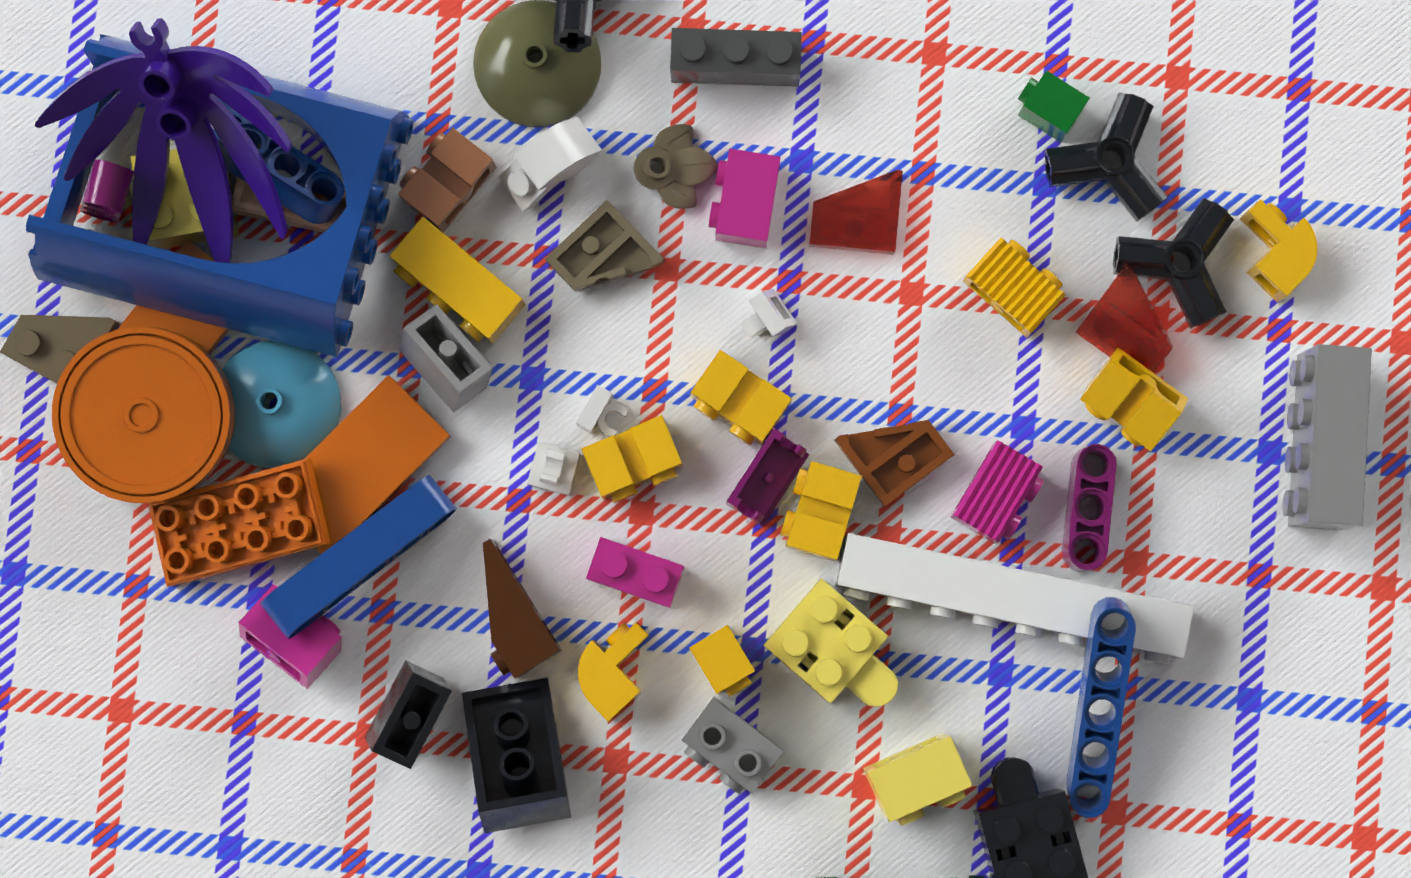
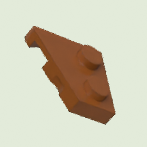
[834,420,955,507]

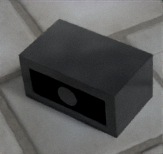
[365,660,452,769]

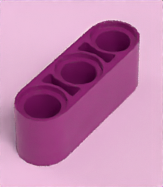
[80,159,134,223]
[1062,444,1117,572]

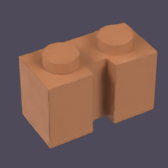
[398,127,497,233]

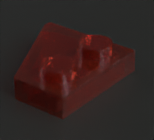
[809,170,903,255]
[1075,263,1173,373]

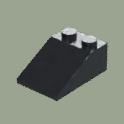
[462,677,572,833]

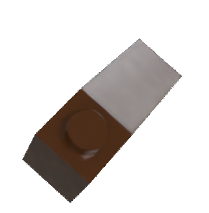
[483,538,563,679]

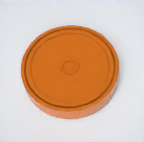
[52,327,235,503]

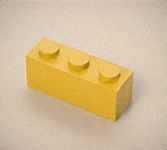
[389,217,526,344]

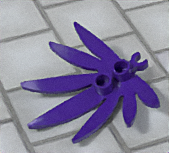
[35,18,292,263]

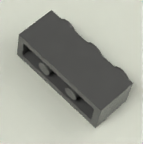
[670,28,802,87]

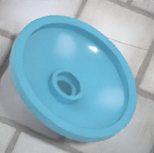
[222,340,341,469]

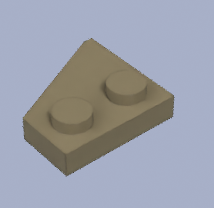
[545,200,665,292]
[0,315,119,384]

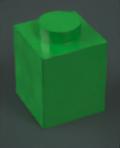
[1018,70,1090,143]

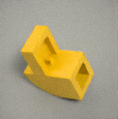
[1239,199,1317,303]
[578,622,650,722]

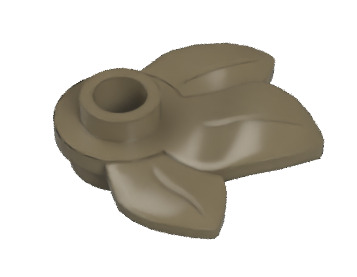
[633,124,718,209]

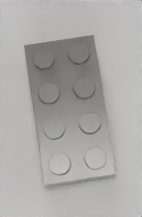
[1282,344,1372,530]

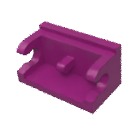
[726,428,810,527]

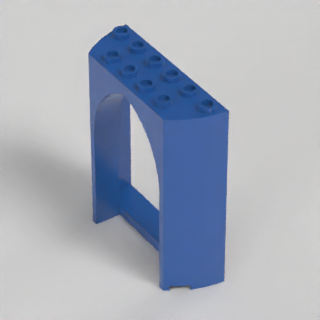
[26,34,413,357]

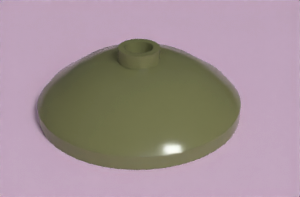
[473,0,601,128]

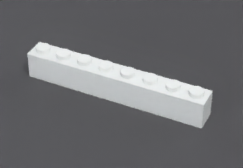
[836,533,1195,665]

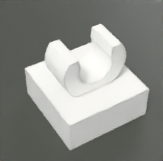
[741,289,798,338]
[576,385,628,437]
[527,442,581,496]

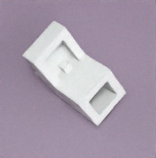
[498,116,602,211]

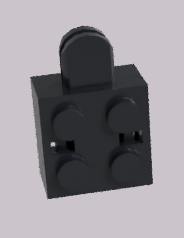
[973,757,1088,878]

